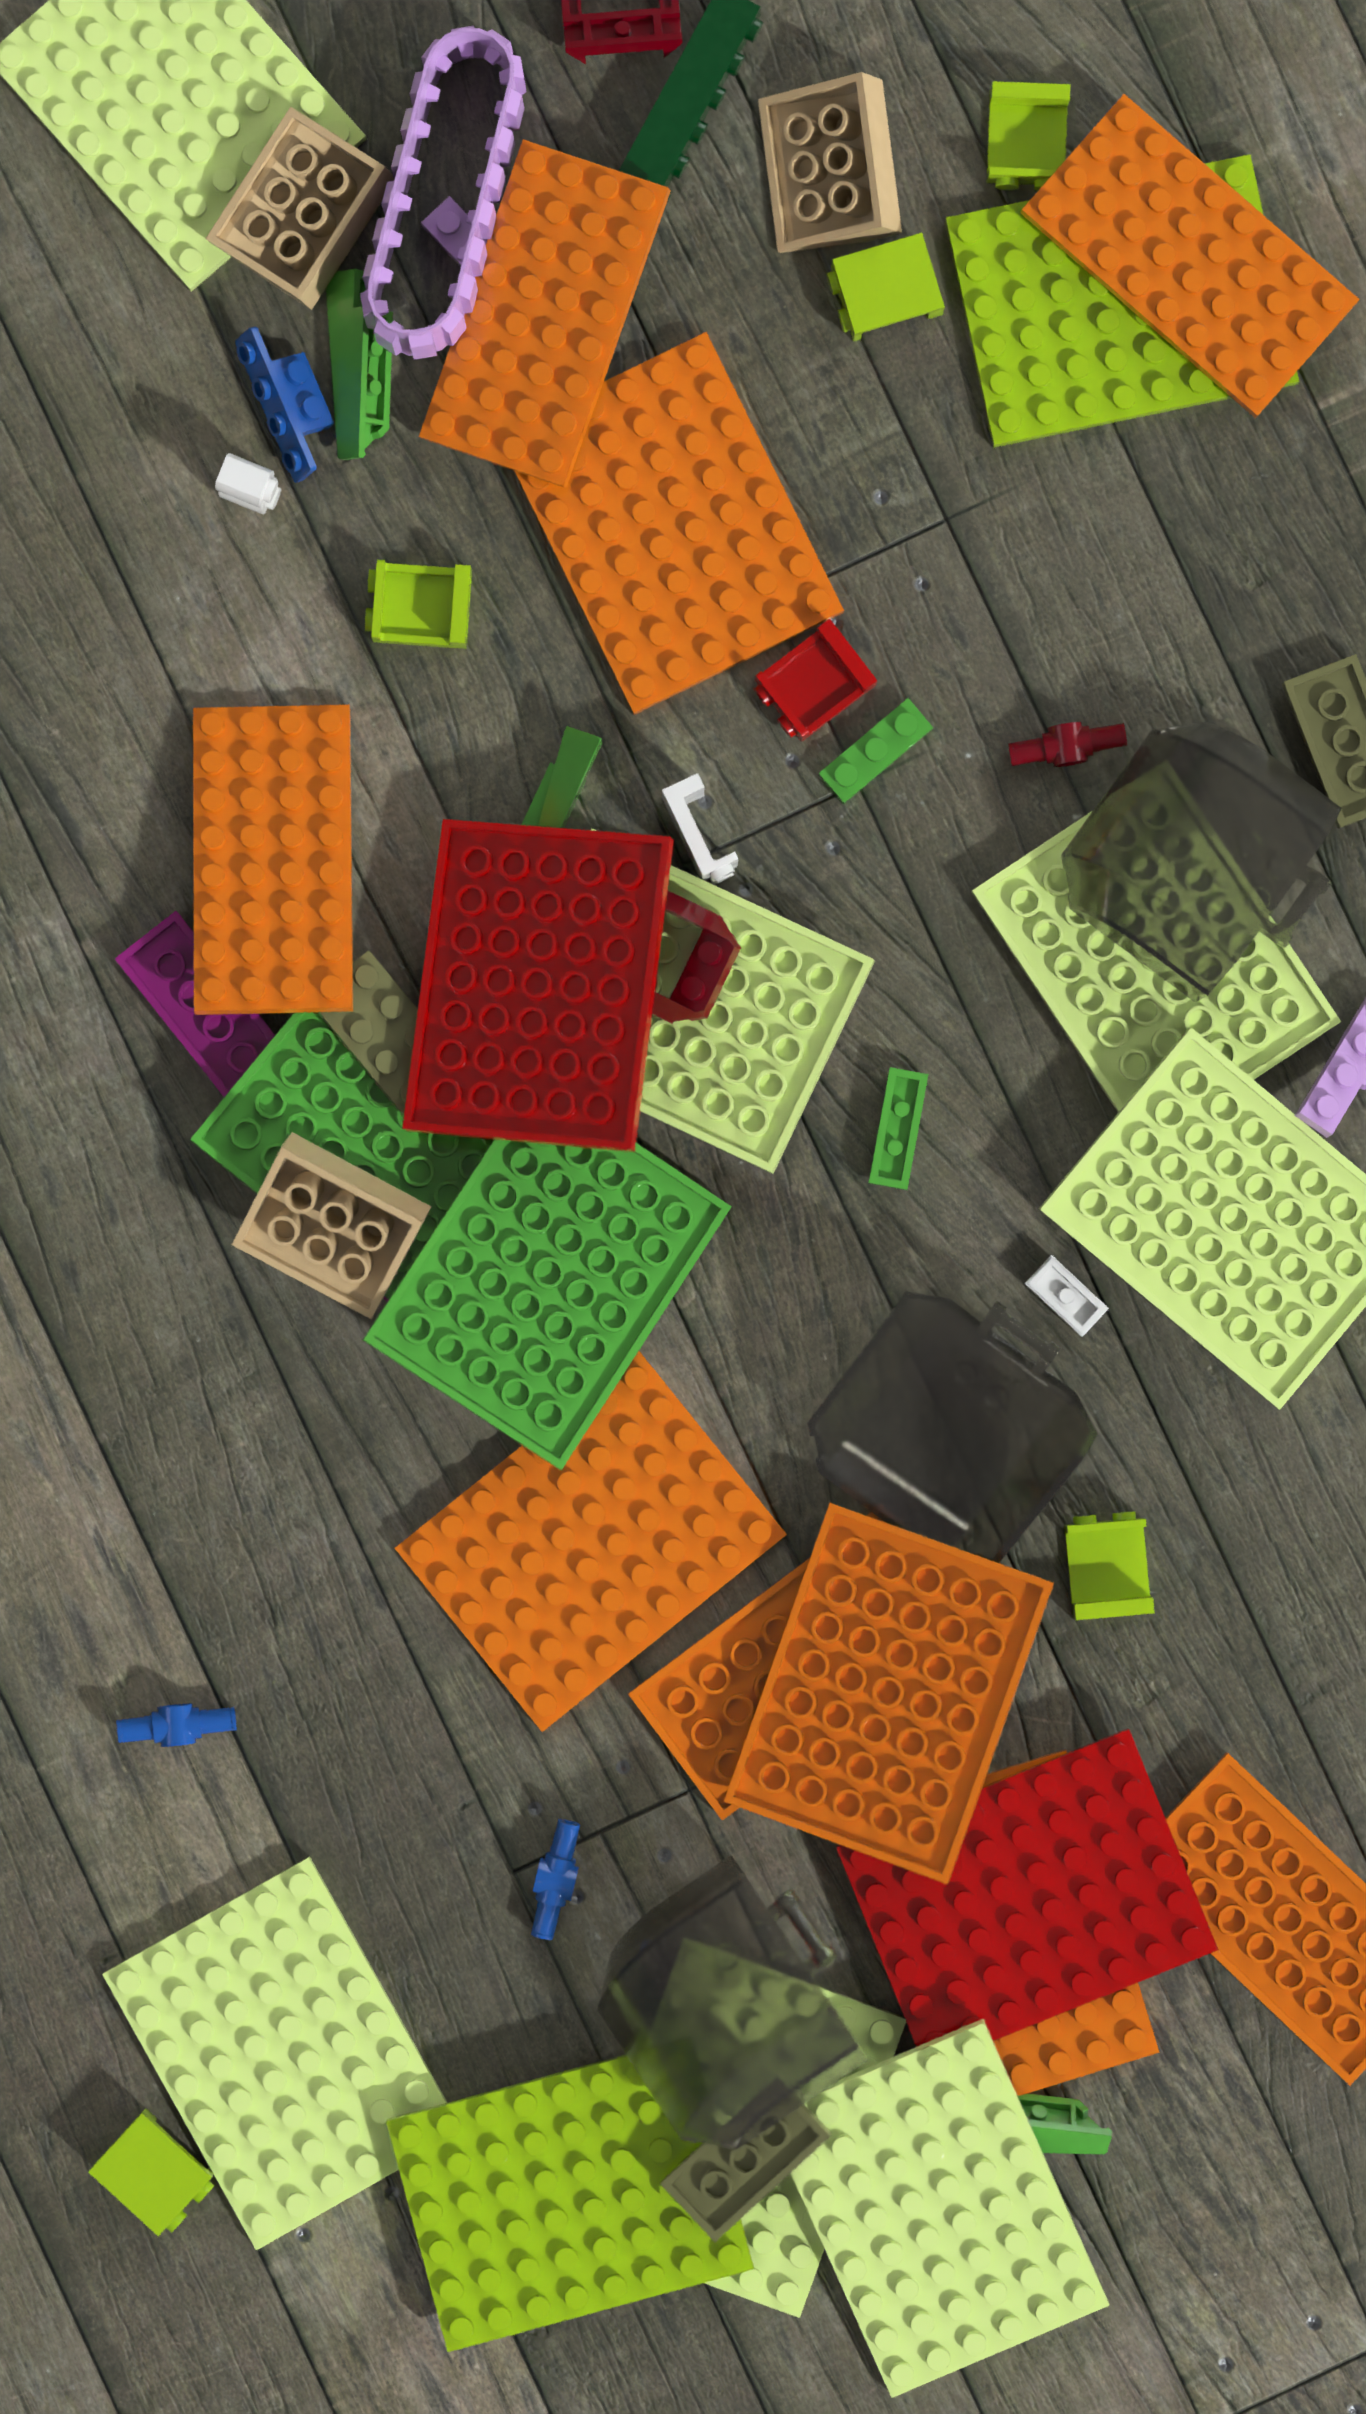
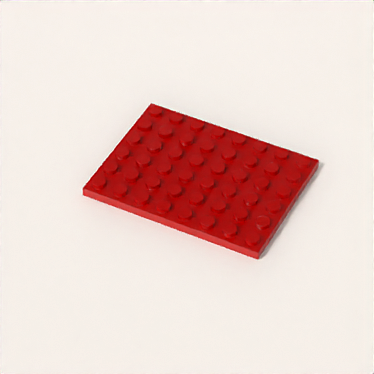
[402,819,674,1152]
[836,1728,1218,2047]

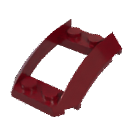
[561,0,683,65]
[652,891,741,1024]

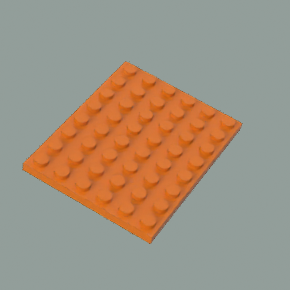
[513,332,844,715]
[395,1351,787,1732]
[724,1503,1054,1884]

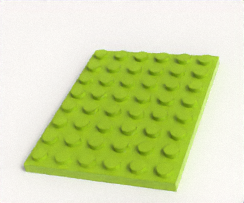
[945,154,1299,448]
[386,2037,754,2352]

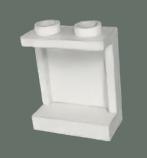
[662,773,738,885]

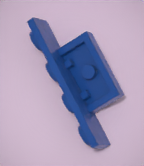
[235,326,334,483]

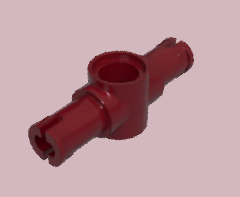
[1008,722,1128,767]

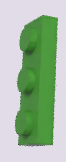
[818,698,933,805]
[868,1067,929,1190]

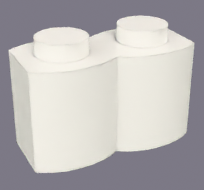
[215,453,281,514]

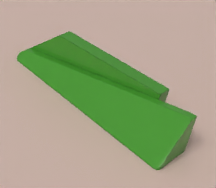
[326,269,393,460]
[521,726,602,828]
[1017,2093,1112,2154]

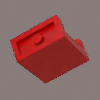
[753,619,878,742]

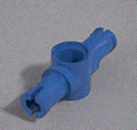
[116,1703,237,1747]
[531,1819,580,1940]

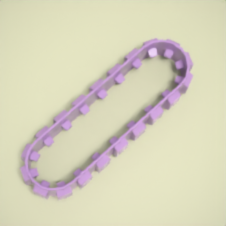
[360,25,527,360]

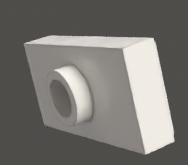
[1024,1255,1109,1337]

